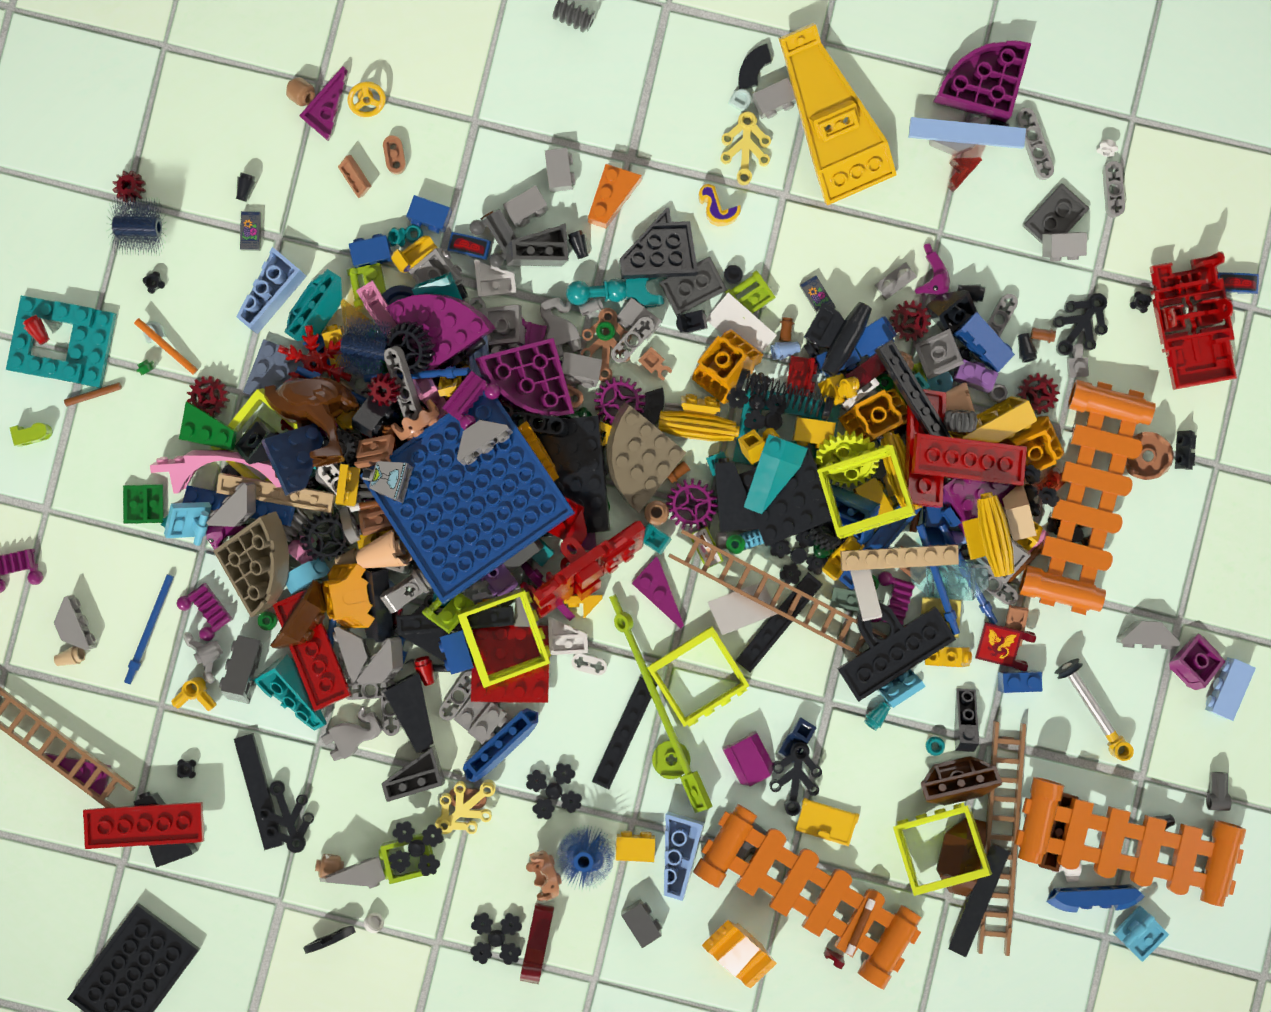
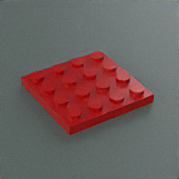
[471,625,549,703]

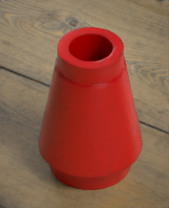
[23,315,50,345]
[414,656,435,686]

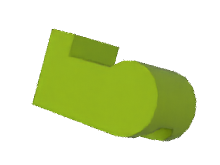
[9,422,53,447]

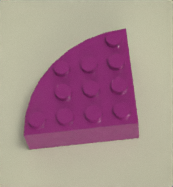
[933,40,1032,123]
[386,294,496,370]
[475,338,574,417]
[943,443,1015,536]

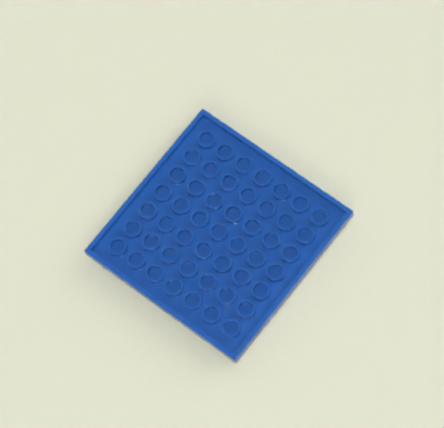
[360,390,575,604]

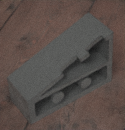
[505,223,569,267]
[219,635,263,704]
[381,745,445,802]

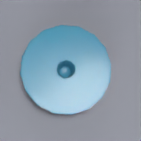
[926,371,953,392]

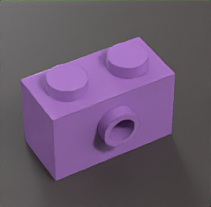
[952,359,999,394]
[480,564,519,596]

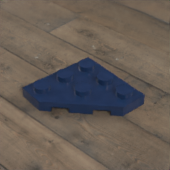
[261,423,324,496]

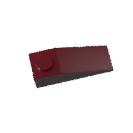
[845,353,886,391]

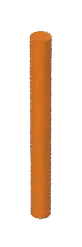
[134,318,198,375]

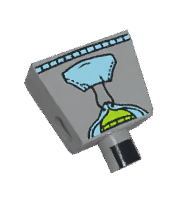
[362,461,413,503]

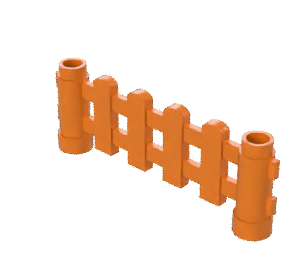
[1019,379,1156,615]
[1014,777,1247,907]
[693,804,922,990]

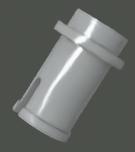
[578,297,604,316]

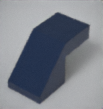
[777,717,817,764]

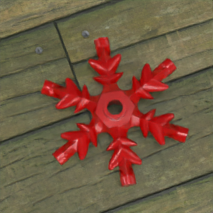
[278,325,352,384]

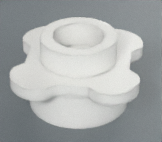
[1096,139,1119,157]

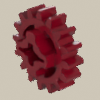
[889,300,931,342]
[1016,373,1060,415]
[187,376,230,417]

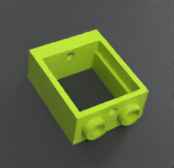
[379,833,434,884]

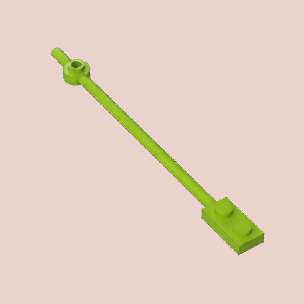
[609,594,713,813]

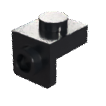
[676,310,708,334]

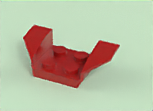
[549,496,587,550]

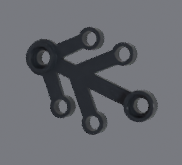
[1053,293,1108,356]
[769,742,822,816]
[258,780,314,853]

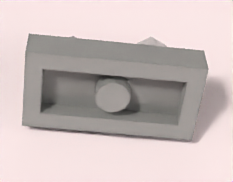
[874,262,917,300]

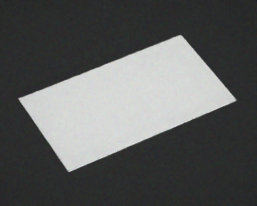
[706,293,777,353]
[707,582,778,635]

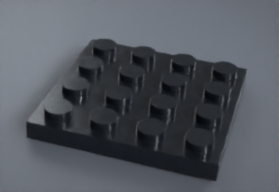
[739,446,832,547]

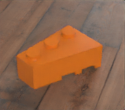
[588,164,642,229]

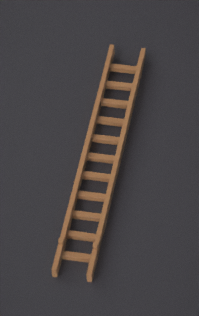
[668,529,887,655]
[0,687,136,807]
[977,721,1026,956]

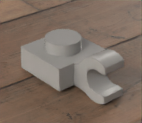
[1067,344,1089,378]

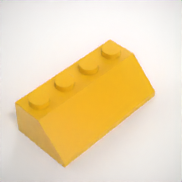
[948,396,1037,443]

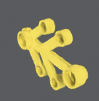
[720,111,771,185]
[435,779,496,834]

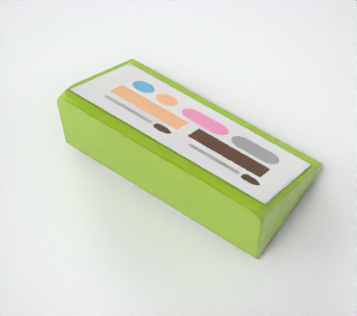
[691,526,724,568]

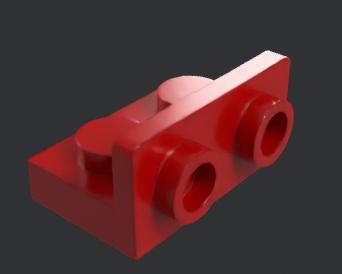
[786,356,818,397]

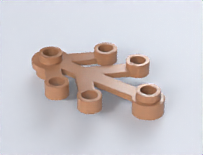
[581,308,632,383]

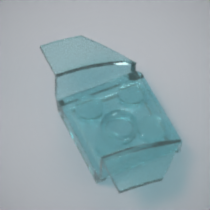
[910,561,989,601]

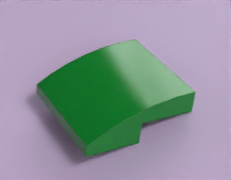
[123,485,163,524]

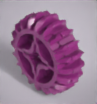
[594,376,645,426]
[666,479,718,530]

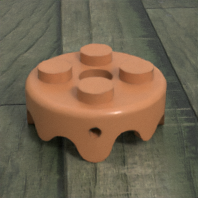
[391,399,440,441]
[1125,432,1174,480]
[526,850,562,901]

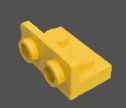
[335,464,360,507]

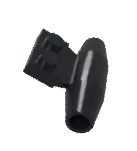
[804,302,872,377]

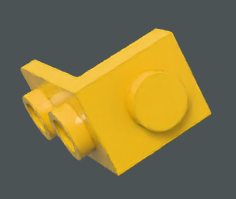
[322,324,350,368]
[925,647,972,667]

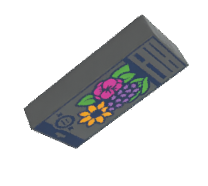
[240,211,261,251]
[800,275,836,313]

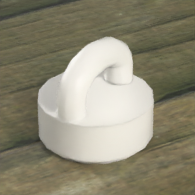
[364,913,384,934]

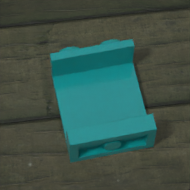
[412,272,462,300]

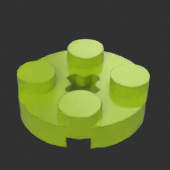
[652,740,691,779]

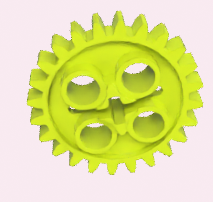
[816,431,879,487]

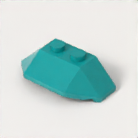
[284,269,342,341]

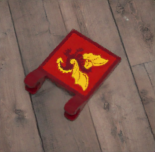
[975,622,1036,672]

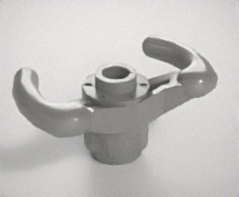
[183,632,223,684]

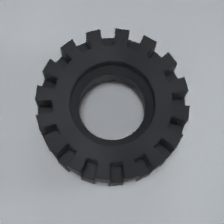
[321,430,358,466]
[809,520,845,551]

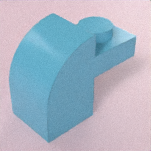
[286,558,330,594]

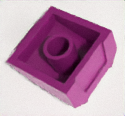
[1169,633,1225,690]
[722,731,773,787]

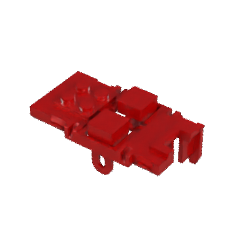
[1149,251,1237,390]
[520,521,645,619]

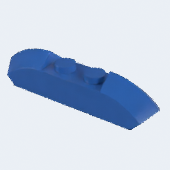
[463,708,539,782]
[1046,884,1145,913]

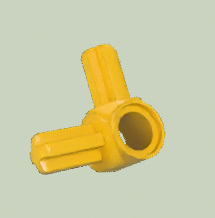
[171,677,217,711]

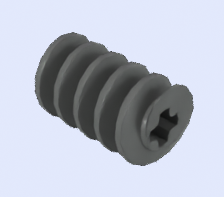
[552,0,596,33]

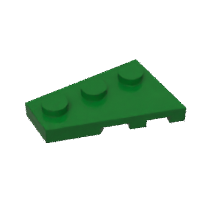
[179,401,238,450]

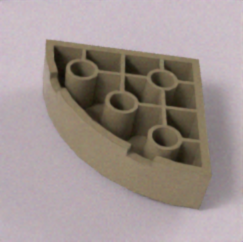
[607,403,687,513]
[213,511,289,618]

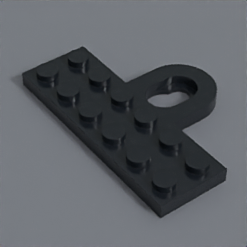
[837,602,956,702]

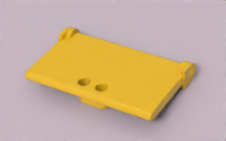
[795,797,860,846]

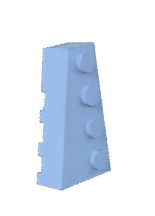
[236,247,307,334]
[664,811,705,901]

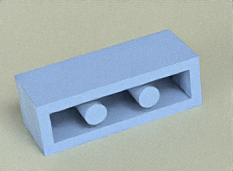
[1205,657,1256,721]

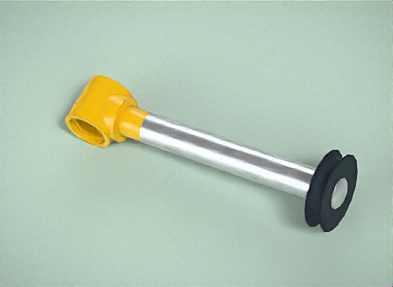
[1054,658,1134,761]

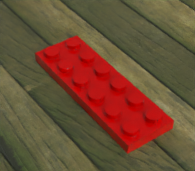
[904,389,946,508]
[911,433,1027,486]
[273,589,352,711]
[83,802,205,849]

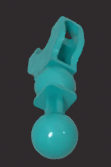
[566,278,664,308]

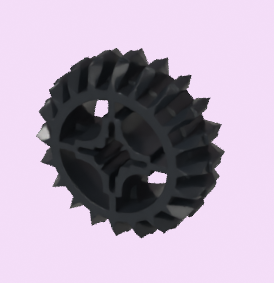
[385,321,436,374]
[299,511,350,562]

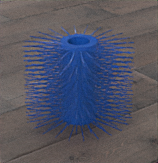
[555,824,615,891]

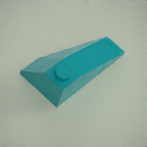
[744,434,808,514]
[253,654,327,731]

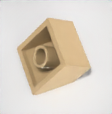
[1002,486,1037,541]

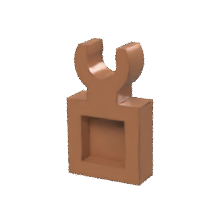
[638,347,672,381]

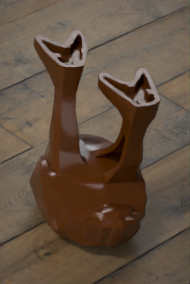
[264,376,360,478]

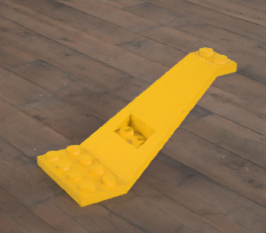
[778,23,897,206]

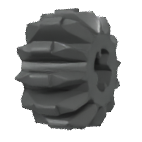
[943,409,978,433]

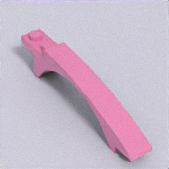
[356,281,448,419]
[150,450,281,494]

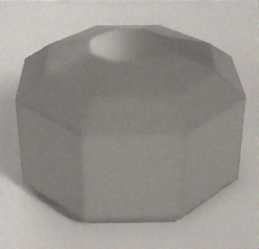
[987,384,1008,403]
[715,532,727,549]

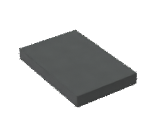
[1023,183,1090,244]
[659,256,727,317]

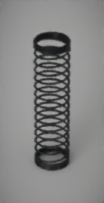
[735,368,835,420]

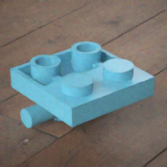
[164,502,211,546]
[878,669,926,708]
[1113,905,1169,962]

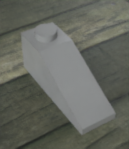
[319,857,385,889]

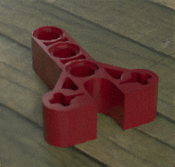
[520,903,554,985]

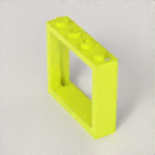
[210,388,298,482]
[817,444,916,539]
[456,588,551,688]
[647,626,749,727]
[893,802,992,896]

